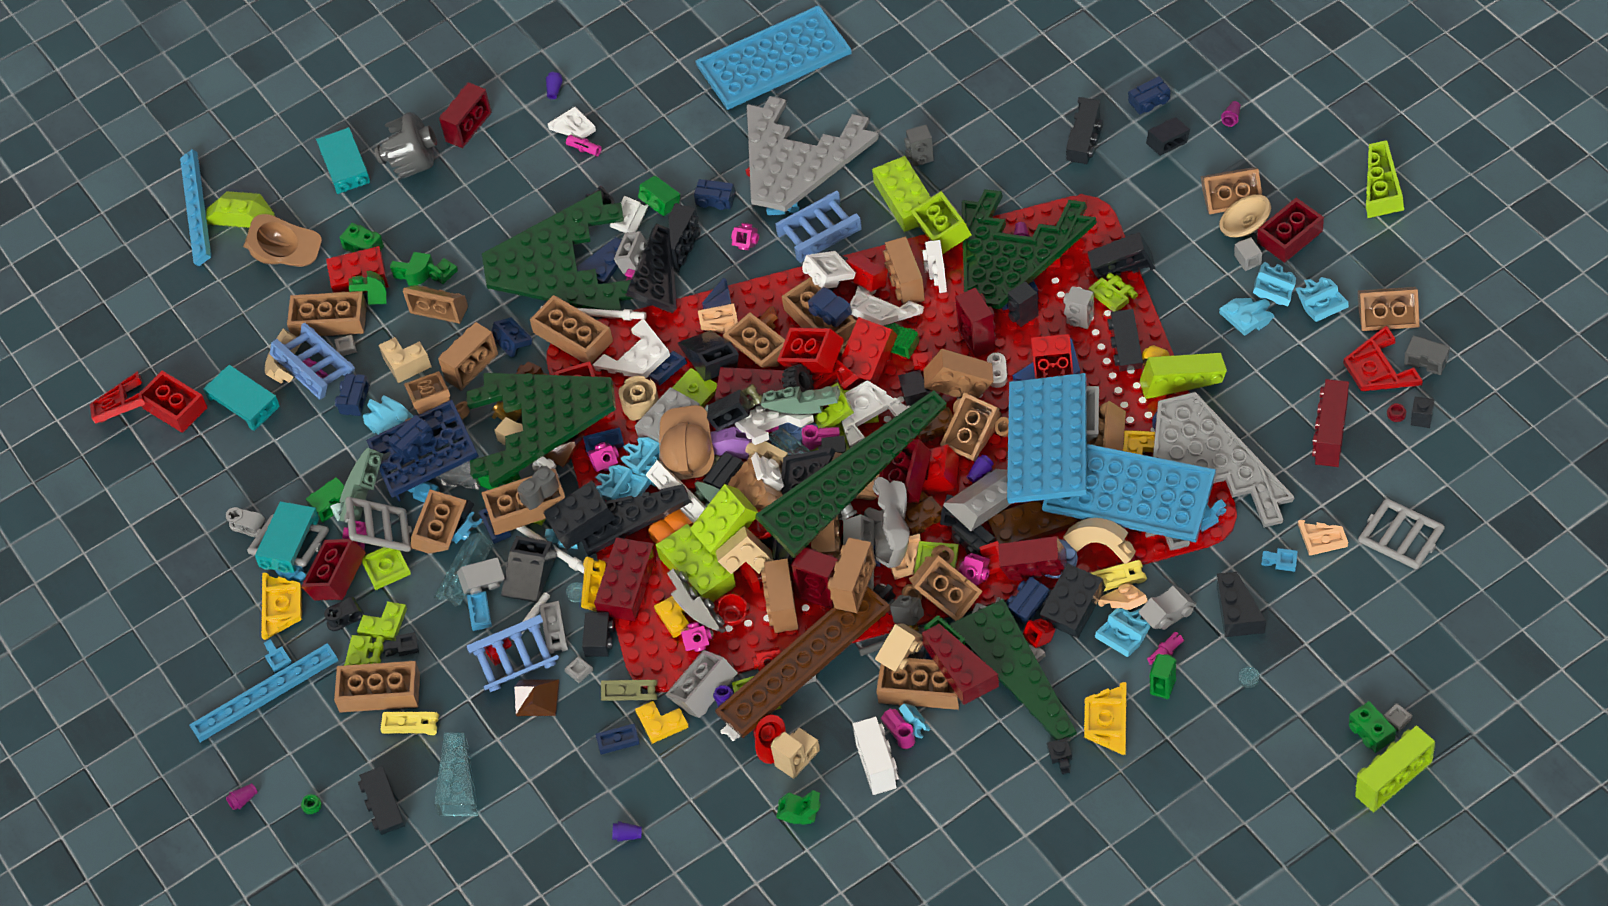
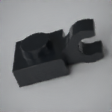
[383,632,419,657]
[1047,738,1072,775]

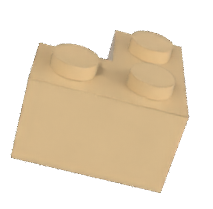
[379,337,431,383]
[716,526,774,574]
[875,624,923,672]
[771,728,820,779]

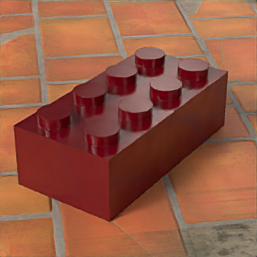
[715,367,785,411]
[1312,379,1349,467]
[594,537,657,621]

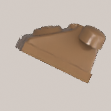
[404,371,470,423]
[940,393,1009,461]
[902,545,982,621]

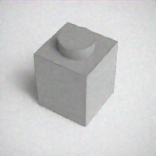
[1234,237,1262,271]

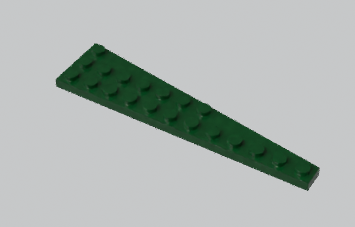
[755,390,947,558]

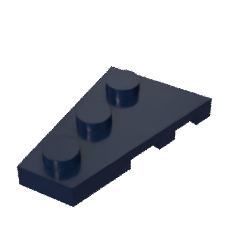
[577,237,622,284]

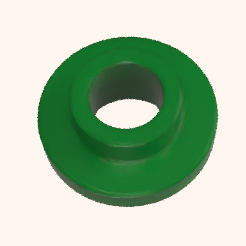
[301,794,322,814]

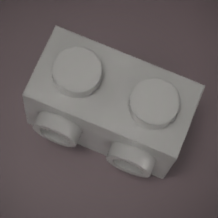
[614,231,647,274]
[1063,286,1094,329]
[457,557,505,595]

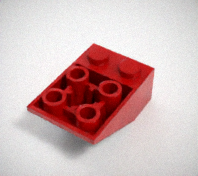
[1031,334,1073,379]
[922,444,959,493]

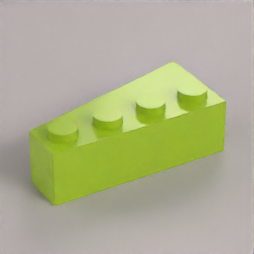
[1366,140,1404,218]
[1140,353,1227,399]

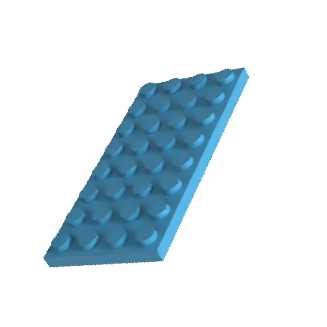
[696,5,852,110]
[1007,373,1087,504]
[1042,444,1216,542]

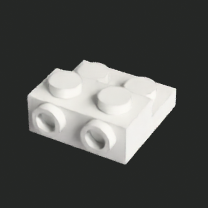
[922,240,947,293]
[802,251,856,289]

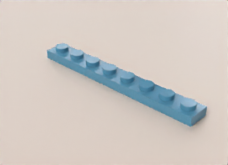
[180,149,211,266]
[190,643,338,742]

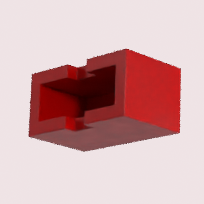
[846,254,888,292]

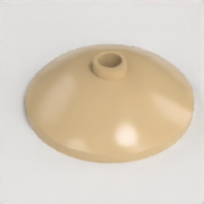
[1219,195,1271,238]

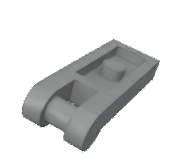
[539,601,568,654]

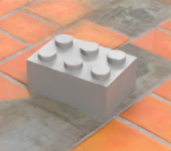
[635,387,700,442]

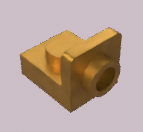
[492,401,522,422]

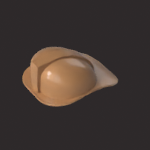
[243,214,322,267]
[659,405,714,480]

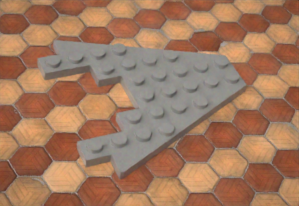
[747,96,879,211]
[1145,392,1294,551]

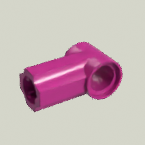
[802,425,839,450]
[881,709,915,749]

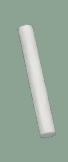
[521,592,550,635]

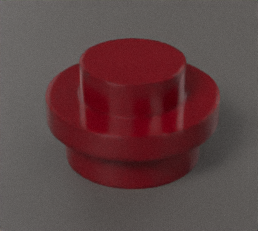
[1387,403,1407,422]

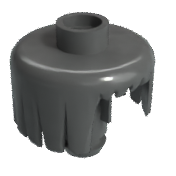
[374,112,437,178]

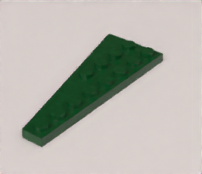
[950,599,1077,740]

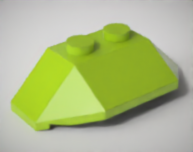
[206,191,275,228]

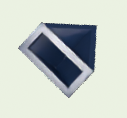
[702,278,731,310]

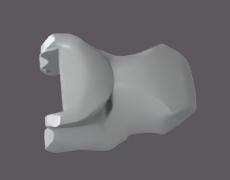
[864,477,910,568]

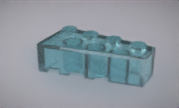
[434,733,479,816]

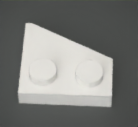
[548,107,596,139]

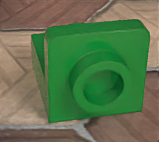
[427,258,458,284]

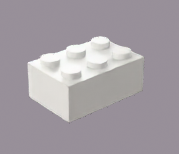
[852,717,899,795]

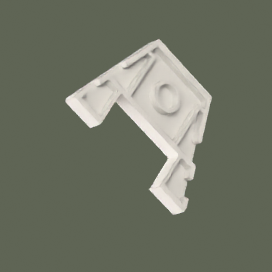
[850,286,924,326]
[593,319,670,378]
[841,380,910,448]
[734,405,814,445]

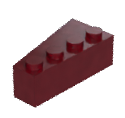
[922,624,999,705]

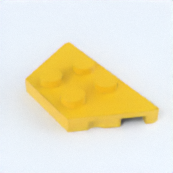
[262,573,302,640]
[1084,682,1126,755]

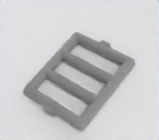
[344,497,412,552]
[1358,499,1445,569]
[247,514,329,567]

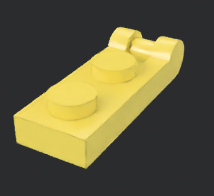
[1091,560,1147,591]
[380,712,439,735]

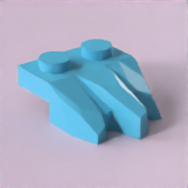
[1253,262,1296,306]
[1296,277,1349,322]
[1219,298,1275,336]
[363,395,413,437]
[620,437,659,487]
[595,465,651,501]
[1095,608,1150,657]

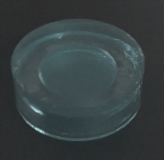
[566,582,583,602]
[1239,667,1259,688]

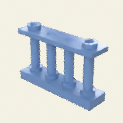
[775,191,862,263]
[270,322,355,400]
[466,615,559,693]

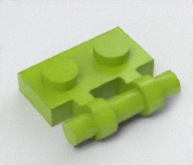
[1089,273,1138,312]
[344,635,384,666]

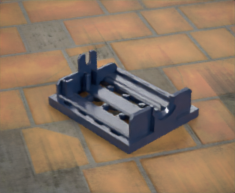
[366,400,479,502]

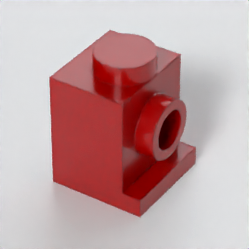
[912,352,932,377]
[1023,618,1056,648]
[752,647,780,672]

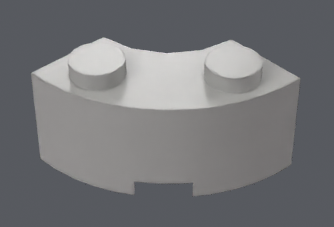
[1138,586,1197,630]

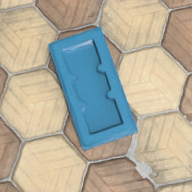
[467,591,492,631]

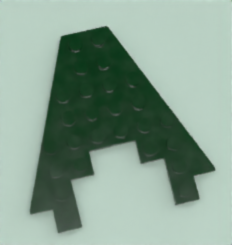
[962,189,1097,309]
[482,191,634,311]
[466,373,616,487]

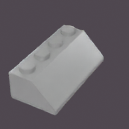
[943,469,1012,531]

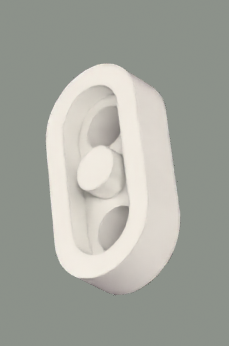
[987,353,1007,388]

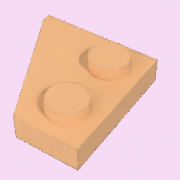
[698,303,738,334]
[1298,520,1348,556]
[891,534,921,579]
[1098,583,1148,610]

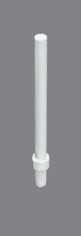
[540,306,646,321]
[516,526,584,574]

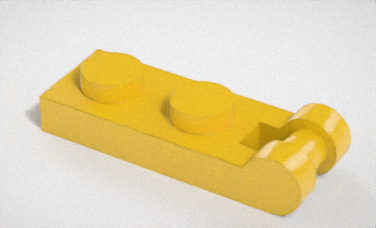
[581,556,606,612]

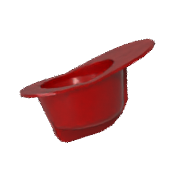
[753,714,786,764]

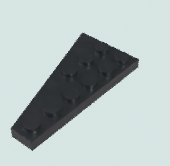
[625,223,677,313]
[772,447,836,564]
[581,484,692,556]

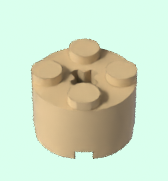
[619,376,659,421]

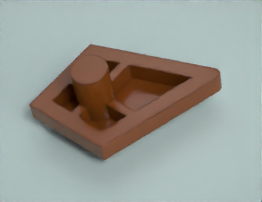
[759,306,778,330]

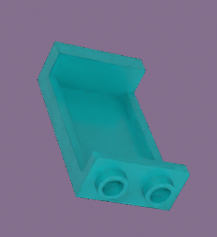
[316,128,370,194]
[203,365,280,431]
[255,501,319,573]

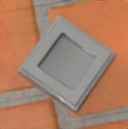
[334,335,357,356]
[565,656,593,683]
[1383,703,1413,732]

